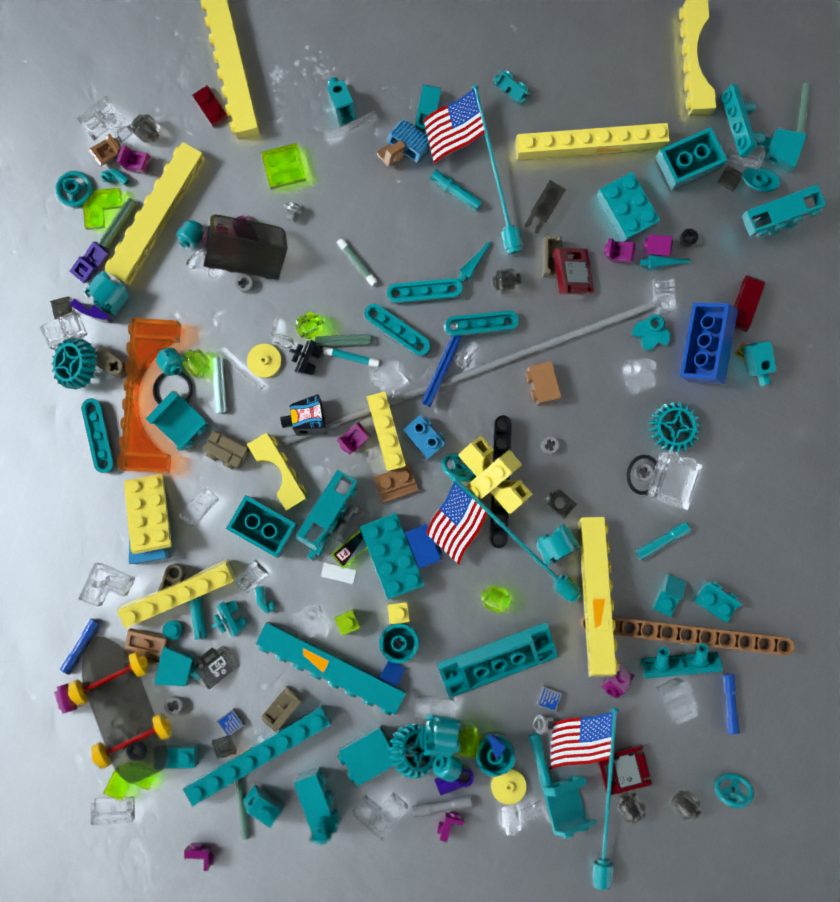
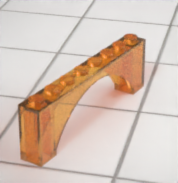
[117,318,181,474]

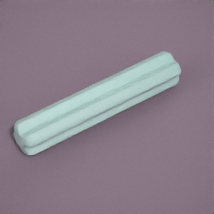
[211,357,226,414]

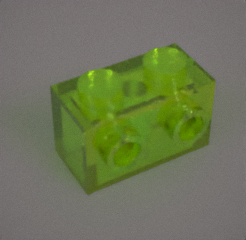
[456,723,481,759]

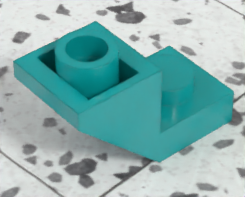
[415,84,441,130]

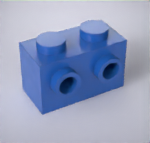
[405,524,443,569]

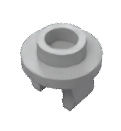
[284,201,303,221]
[533,715,554,735]

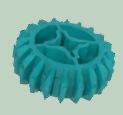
[51,337,98,390]
[649,401,701,453]
[388,724,435,779]

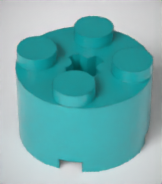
[83,271,129,316]
[536,524,581,566]
[379,623,419,663]
[420,714,461,758]
[474,733,515,777]

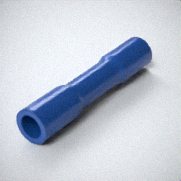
[60,618,101,675]
[723,674,740,734]

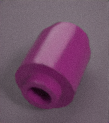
[54,683,77,714]

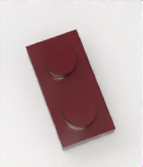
[192,85,229,127]

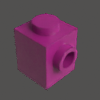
[644,234,674,256]

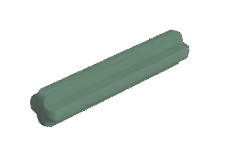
[99,198,137,248]
[315,334,371,347]

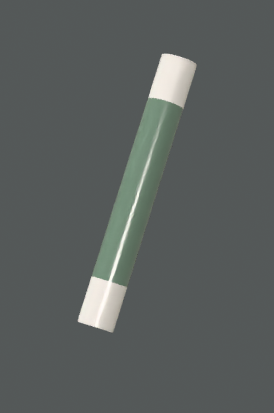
[337,238,378,286]

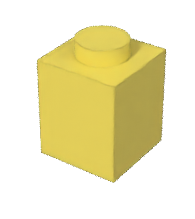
[388,601,409,624]

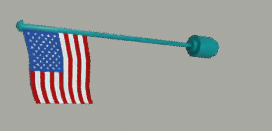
[423,85,523,254]
[426,476,582,603]
[550,707,619,890]

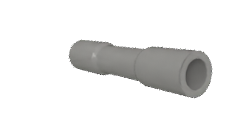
[412,795,472,818]

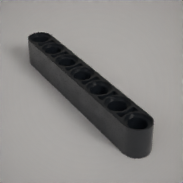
[489,415,512,548]

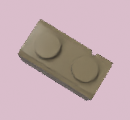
[203,430,250,470]

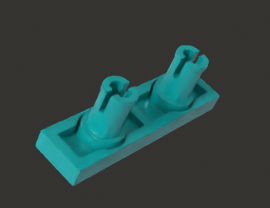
[721,83,766,157]
[640,643,723,679]

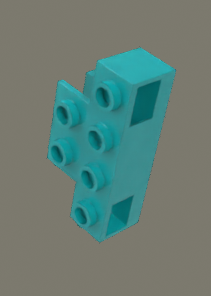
[741,184,826,237]
[296,469,358,551]

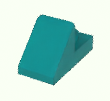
[652,574,686,617]

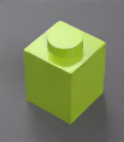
[334,609,361,636]

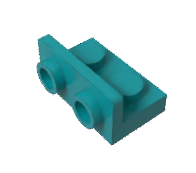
[693,581,742,623]

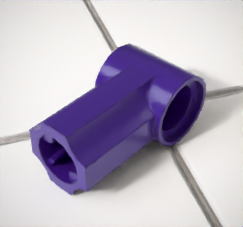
[434,765,474,796]

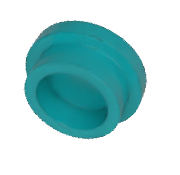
[163,620,183,640]

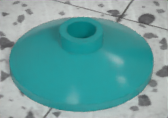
[742,166,780,192]

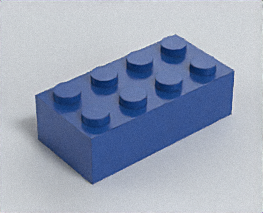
[680,302,738,384]

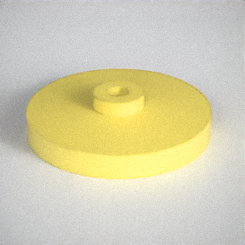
[247,344,282,378]
[491,768,526,805]

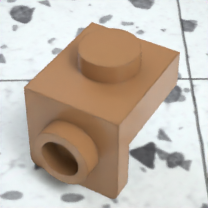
[89,134,121,166]
[377,140,406,167]

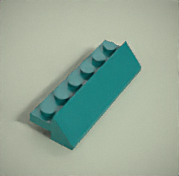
[437,622,558,698]

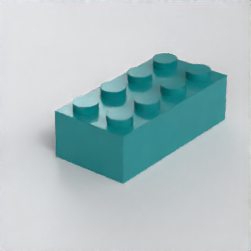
[359,513,424,600]

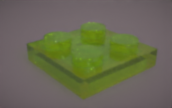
[261,143,307,190]

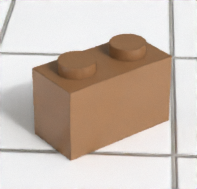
[525,361,561,405]

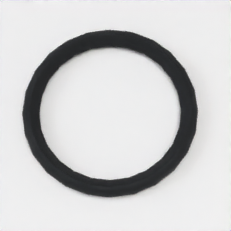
[153,372,193,405]
[626,455,661,495]

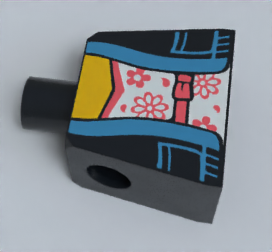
[280,394,327,436]

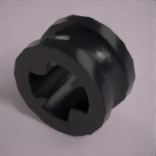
[679,229,698,247]
[127,742,147,760]

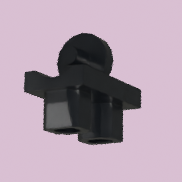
[289,340,323,375]

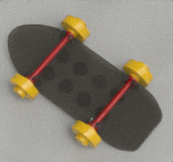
[68,637,172,784]

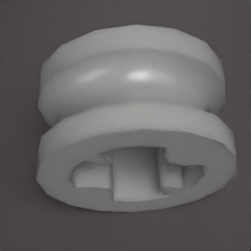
[235,274,253,293]
[541,437,559,454]
[634,464,653,481]
[164,696,184,715]

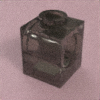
[545,489,577,519]

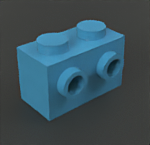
[403,415,445,460]

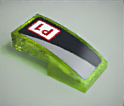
[331,530,367,569]

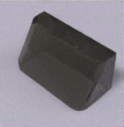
[203,214,288,280]

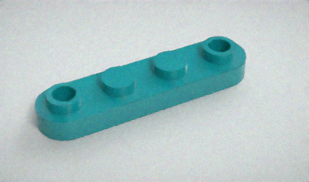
[387,278,462,304]
[365,304,430,356]
[444,310,519,336]
[81,398,115,474]

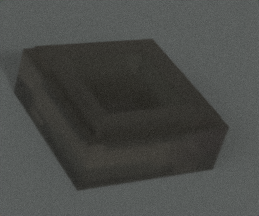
[717,165,743,192]
[50,296,75,320]
[212,735,237,759]

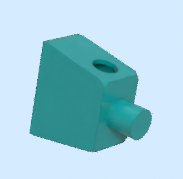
[326,77,357,127]
[757,129,807,173]
[741,341,776,386]
[154,646,204,686]
[243,784,285,828]

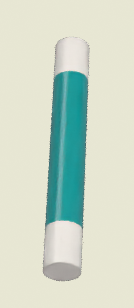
[322,346,379,368]

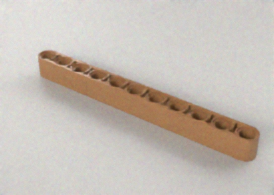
[580,615,795,655]

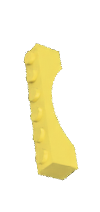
[679,0,716,116]
[117,559,235,628]

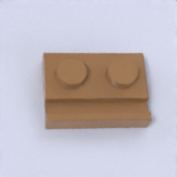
[374,464,419,503]
[123,628,168,665]

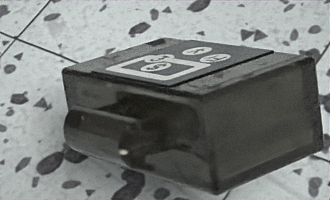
[193,646,239,690]

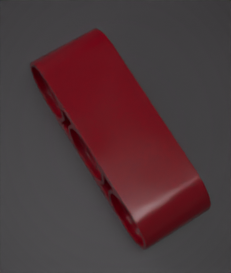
[734,275,765,332]

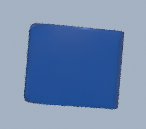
[379,660,406,687]
[487,732,506,759]

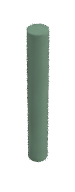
[797,83,811,133]
[235,778,250,840]

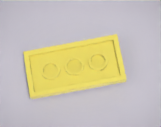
[124,474,172,554]

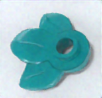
[632,314,670,351]

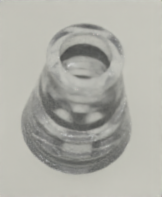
[453,341,479,370]

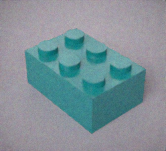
[655,127,728,190]
[596,171,660,242]
[226,495,298,558]
[294,767,341,833]

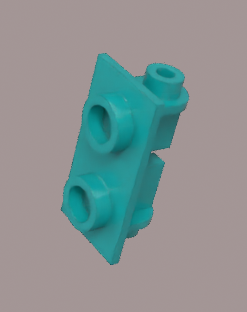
[493,69,531,104]
[309,816,333,845]

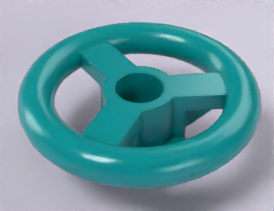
[55,171,93,207]
[441,453,476,482]
[715,773,754,808]

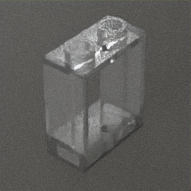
[646,450,702,509]

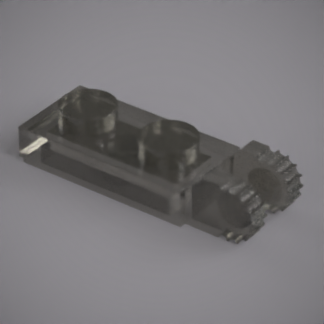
[524,180,566,234]

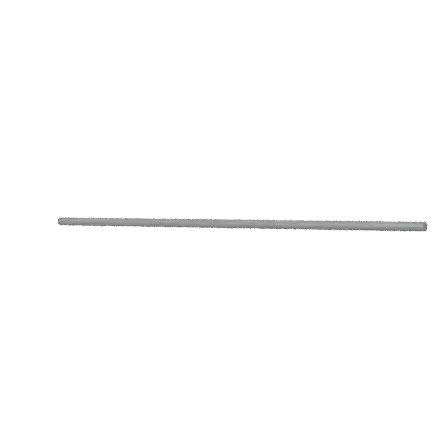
[281,301,656,447]

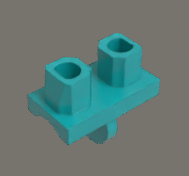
[211,600,247,637]

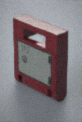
[553,248,594,295]
[598,744,652,795]

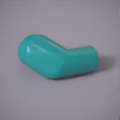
[100,168,130,186]
[255,586,275,613]

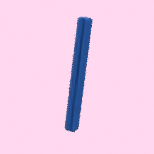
[422,328,463,407]

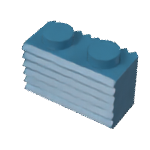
[387,119,430,163]

